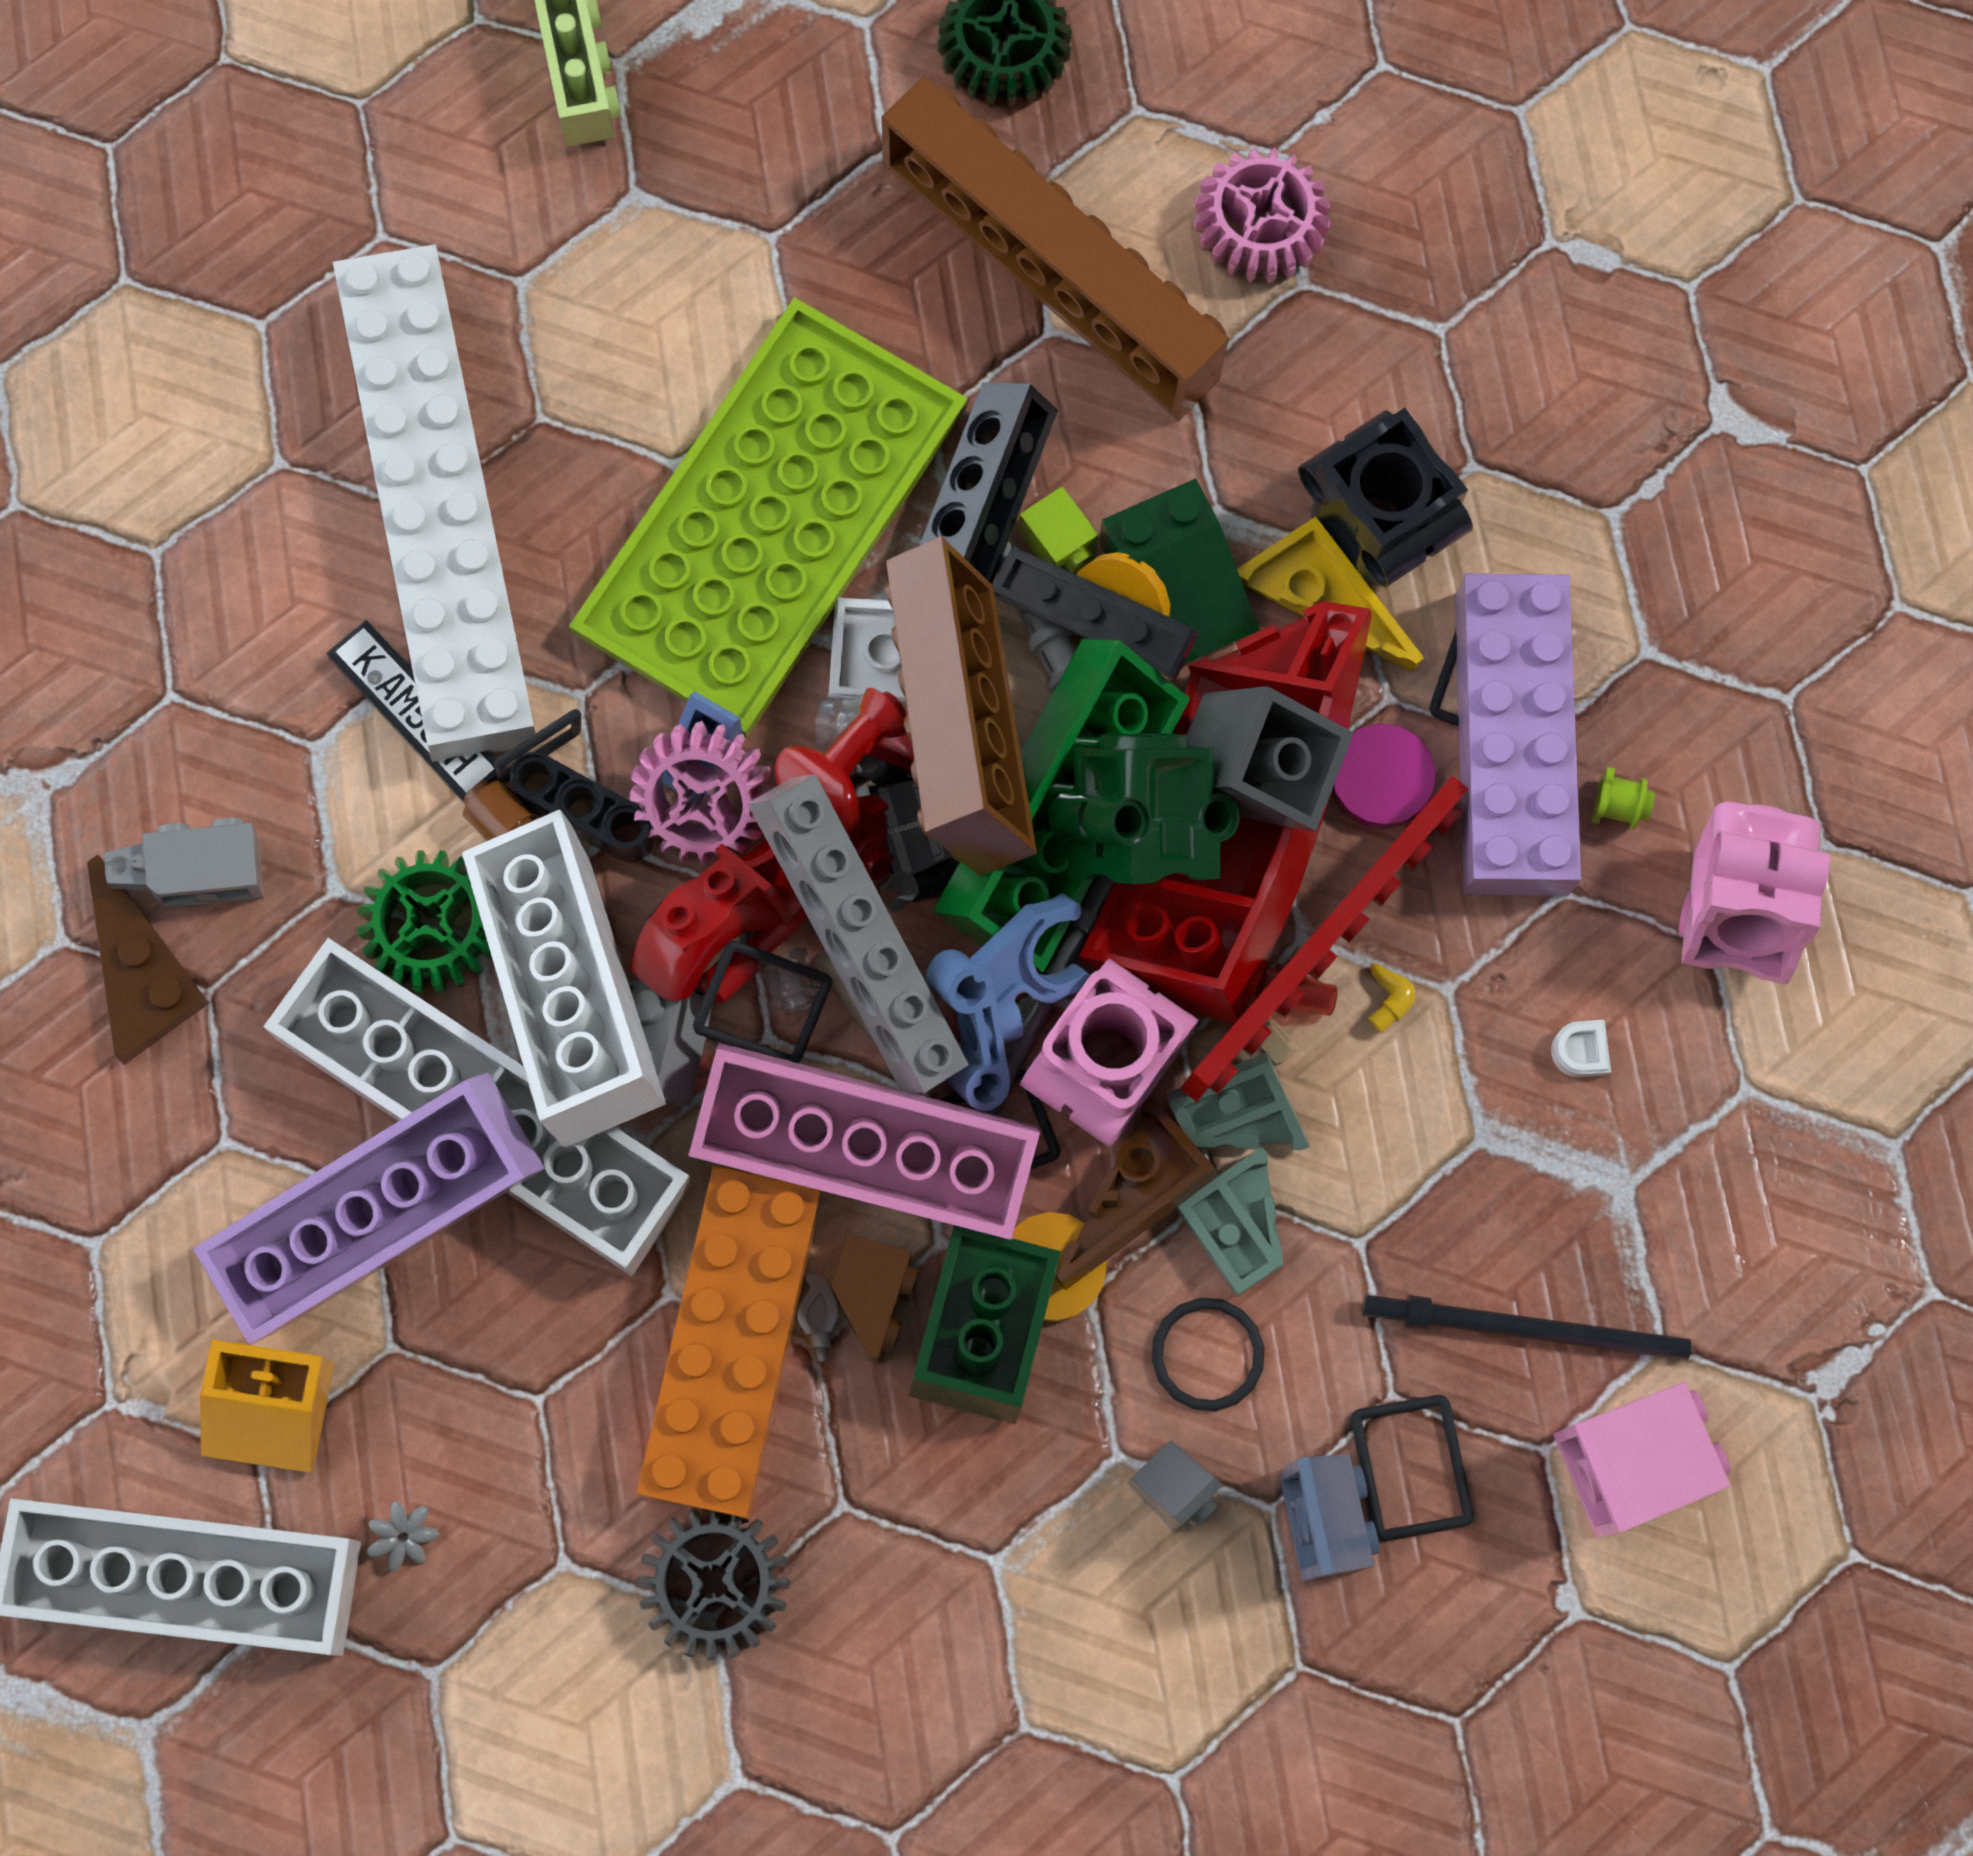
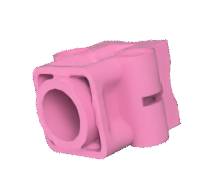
[1679,802,1830,984]
[1020,959,1199,1148]

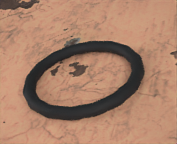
[1152,1298,1265,1411]

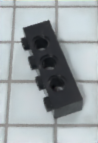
[920,382,1058,584]

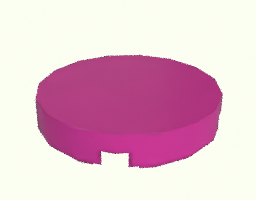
[1332,723,1436,829]

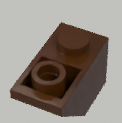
[831,1233,919,1364]

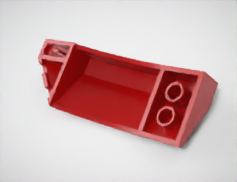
[1079,601,1372,1024]

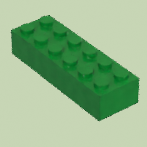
[933,639,1190,972]

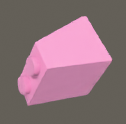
[1553,1381,1731,1538]

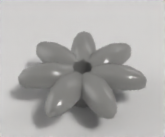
[367,1501,439,1572]

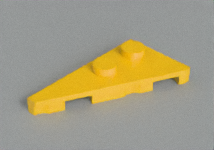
[1237,516,1424,672]

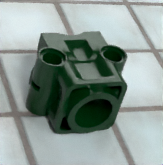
[1048,734,1240,884]

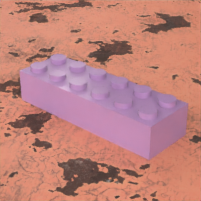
[1455,573,1581,896]
[193,1073,545,1345]

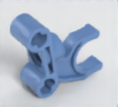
[926,893,1091,1111]

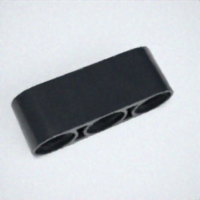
[509,752,654,862]

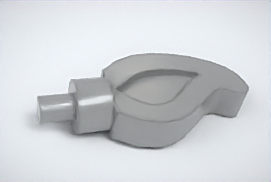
[797,1273,838,1363]

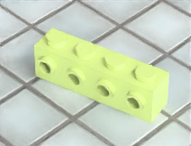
[534,0,621,147]

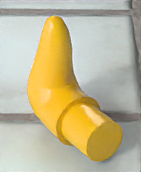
[1367,963,1416,1034]

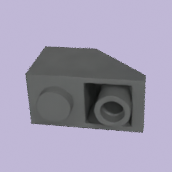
[1127,1440,1222,1531]

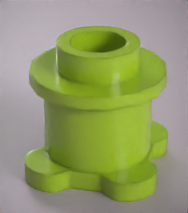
[1590,766,1655,830]

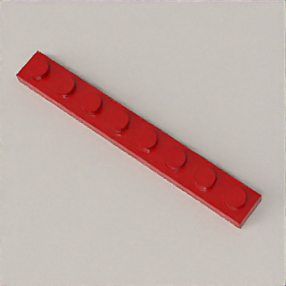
[1180,775,1468,1103]

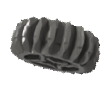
[637,1508,791,1661]

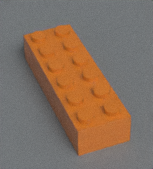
[636,1165,823,1521]

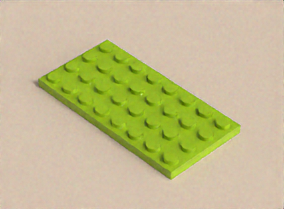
[569,297,968,739]

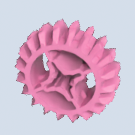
[1194,146,1330,284]
[629,721,775,866]

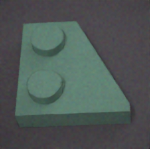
[1167,1052,1309,1150]
[1175,1147,1283,1297]

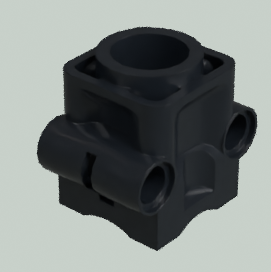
[1298,408,1473,588]

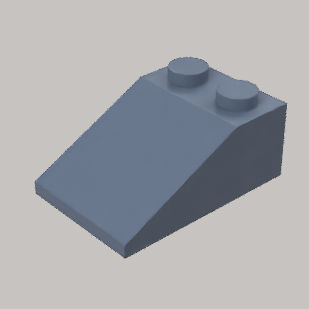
[1278,1454,1380,1581]

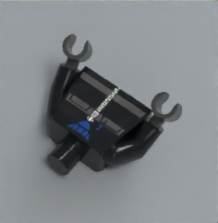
[850,754,960,912]

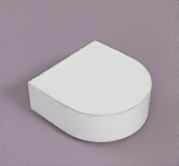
[1551,1020,1611,1078]

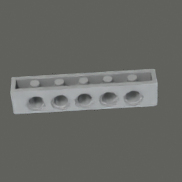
[748,774,969,1093]

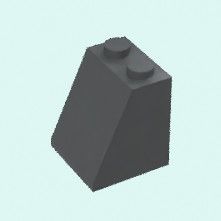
[1188,686,1354,831]

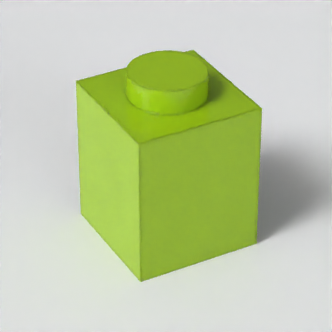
[1018,486,1099,574]

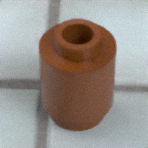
[462,779,537,841]

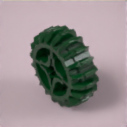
[937,0,1072,109]

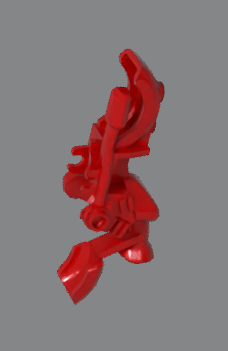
[630,688,915,1003]

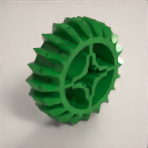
[356,850,501,994]

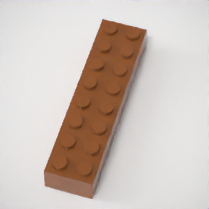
[881,76,1229,421]

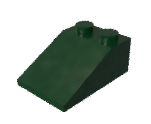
[1099,478,1260,668]
[909,1225,1061,1424]

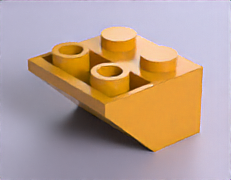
[200,1339,335,1473]

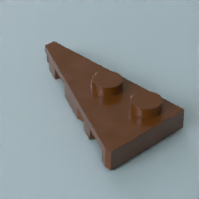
[87,854,210,1065]
[1056,1096,1217,1291]

